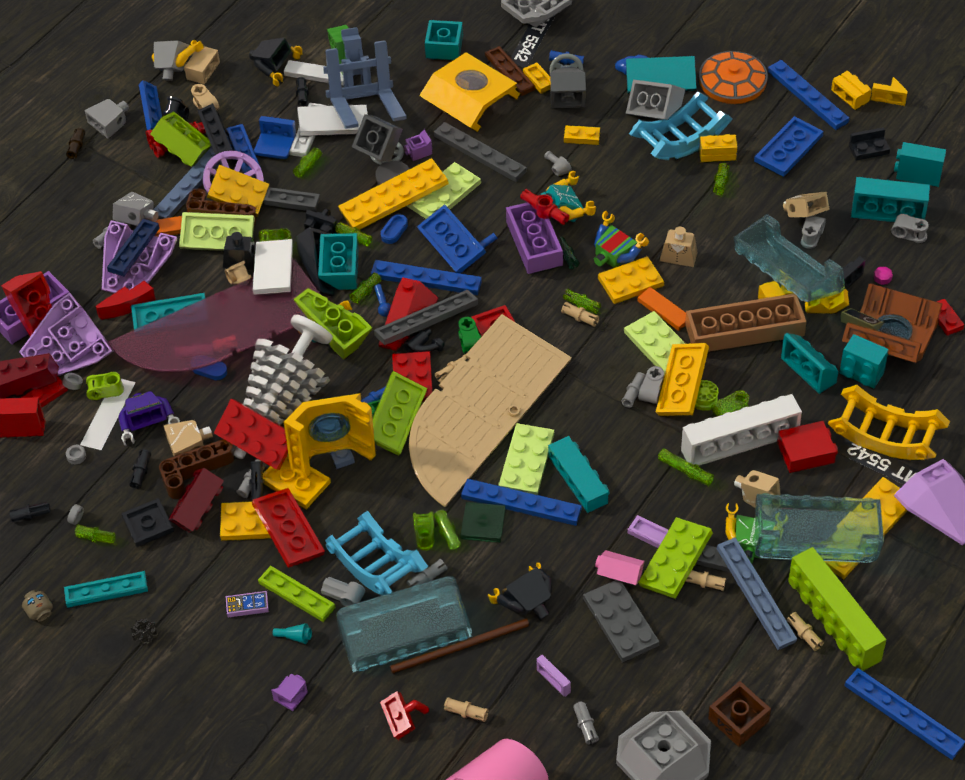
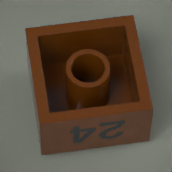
[708,681,771,747]

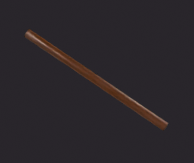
[390,618,529,674]

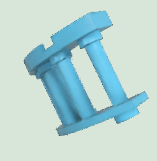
[629,92,732,160]
[325,511,428,595]

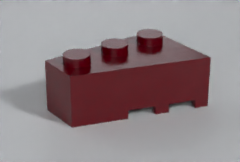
[168,468,224,532]

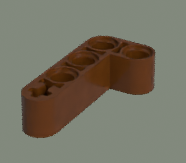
[186,189,256,226]
[159,439,235,499]

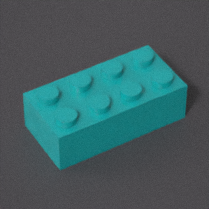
[851,177,930,225]

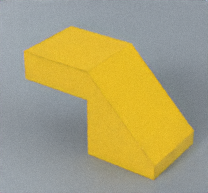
[804,288,849,313]

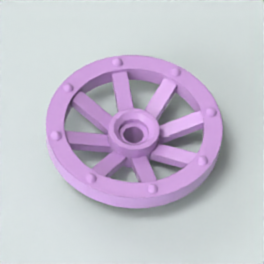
[203,151,264,194]

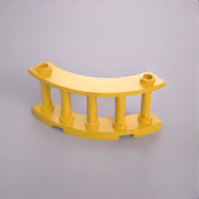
[828,385,950,460]

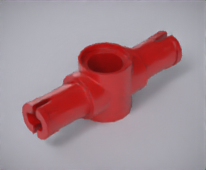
[520,189,570,225]

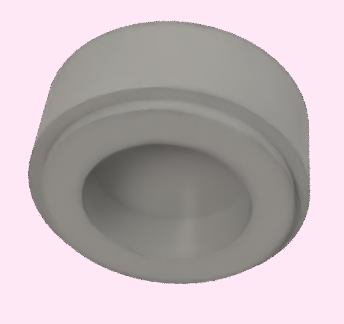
[62,373,83,390]
[66,445,86,464]
[67,504,84,525]

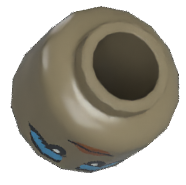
[22,590,53,622]

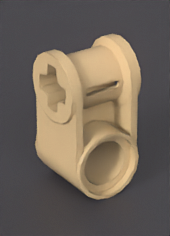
[191,84,220,110]
[225,261,252,284]

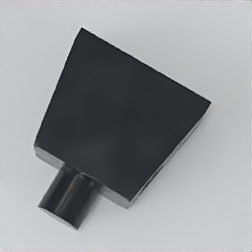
[223,232,256,270]

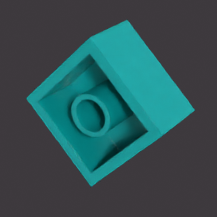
[425,20,463,60]
[840,334,889,388]

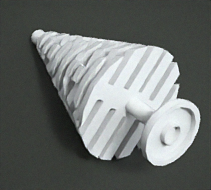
[234,315,333,459]

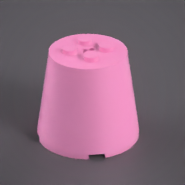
[446,739,548,780]

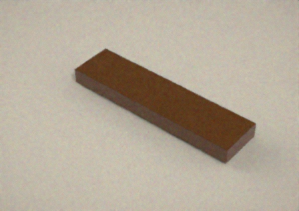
[485,46,535,96]

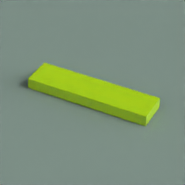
[258,565,336,622]

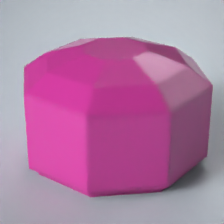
[874,267,893,285]

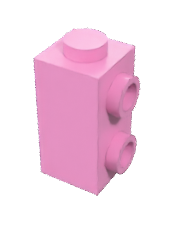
[595,550,645,585]

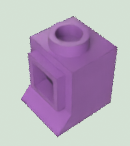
[404,130,432,161]
[271,674,308,711]

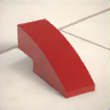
[96,281,156,320]

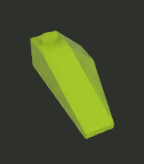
[294,288,372,360]

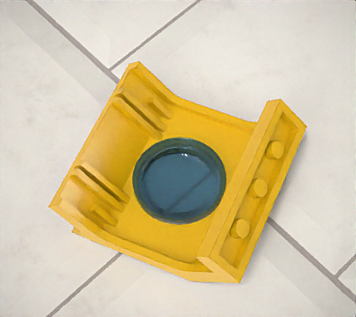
[284,393,376,478]

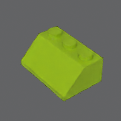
[150,111,212,167]

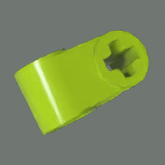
[86,372,124,400]

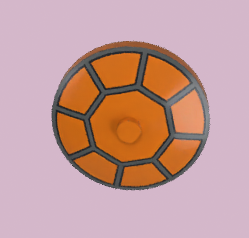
[699,51,768,104]

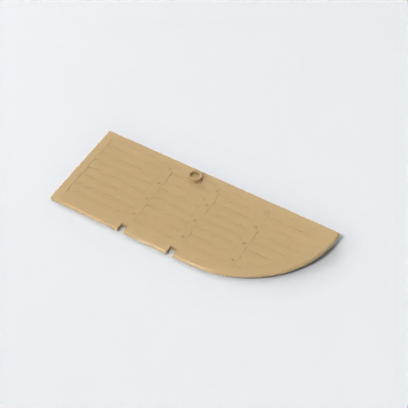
[409,314,572,507]

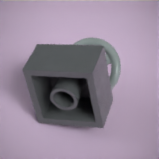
[549,53,586,108]
[352,114,404,165]

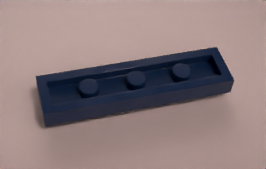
[107,219,160,277]

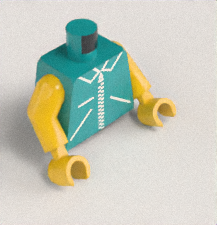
[541,171,596,222]

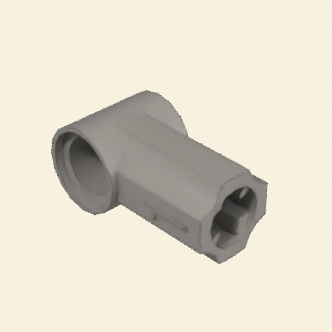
[321,577,365,609]

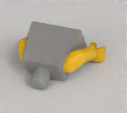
[152,40,204,81]

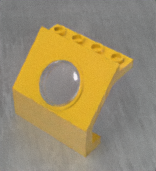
[420,52,520,132]

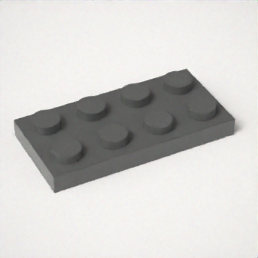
[583,580,659,662]

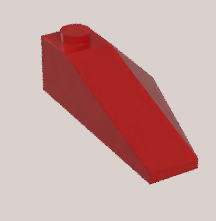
[379,277,438,351]

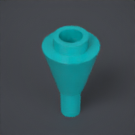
[273,623,312,644]

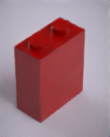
[0,397,46,437]
[777,421,838,473]

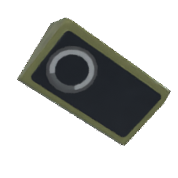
[841,308,884,331]

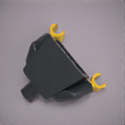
[249,38,302,86]
[488,563,552,620]

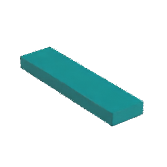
[64,571,148,608]

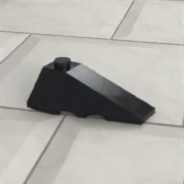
[296,227,335,297]

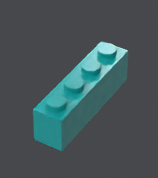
[548,436,610,513]

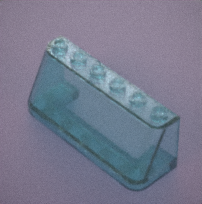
[734,214,845,302]
[754,493,884,563]
[336,576,472,672]

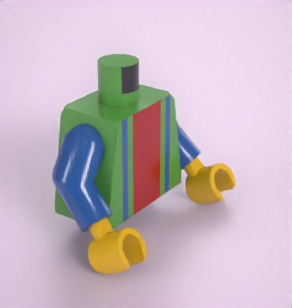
[594,211,649,267]

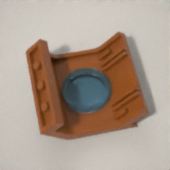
[842,283,943,362]

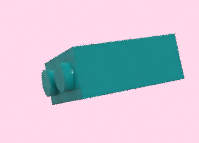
[894,142,946,187]

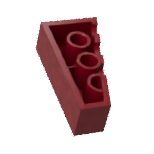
[0,353,59,399]

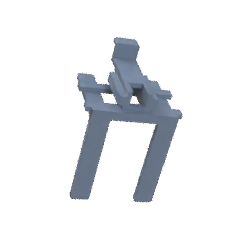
[323,27,406,129]

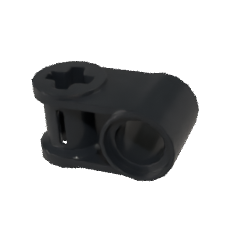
[163,96,189,121]

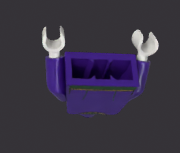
[118,392,180,446]

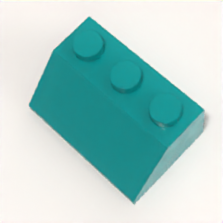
[318,233,359,290]
[781,333,838,394]

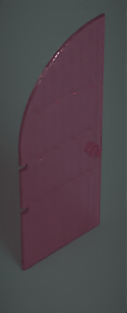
[108,259,321,372]

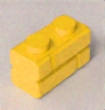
[831,71,871,110]
[699,134,737,162]

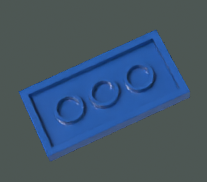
[754,116,824,177]
[417,204,486,273]

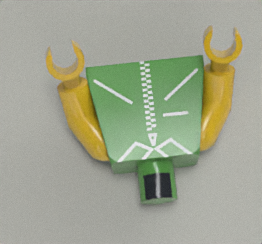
[725,503,788,563]

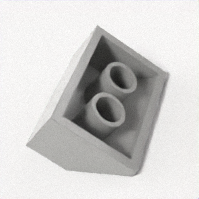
[626,79,685,120]

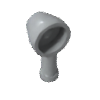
[544,151,572,176]

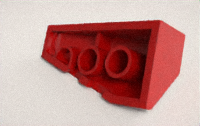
[1,271,52,336]

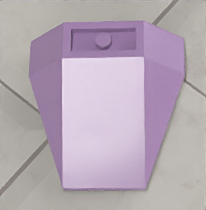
[102,220,178,293]
[19,293,113,376]
[894,459,965,545]

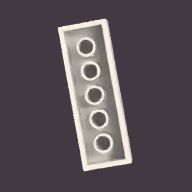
[681,394,802,468]

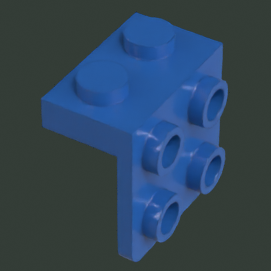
[254,116,296,159]

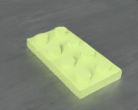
[407,162,481,219]
[179,212,255,251]
[624,311,685,376]
[499,423,554,495]

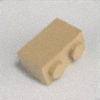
[184,46,220,84]

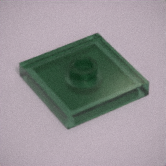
[461,502,506,543]

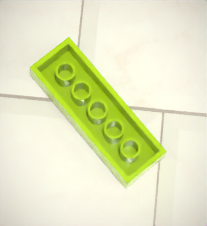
[788,547,886,671]

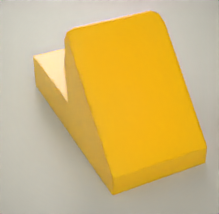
[871,77,908,106]

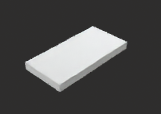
[297,105,368,136]
[253,239,293,295]

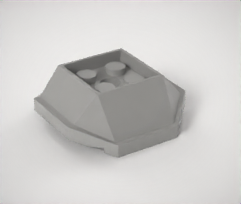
[501,0,572,27]
[616,711,711,780]

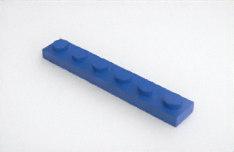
[768,60,849,130]
[371,260,482,295]
[461,479,582,526]
[845,668,965,760]

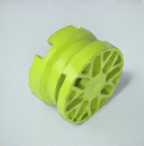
[695,380,719,411]

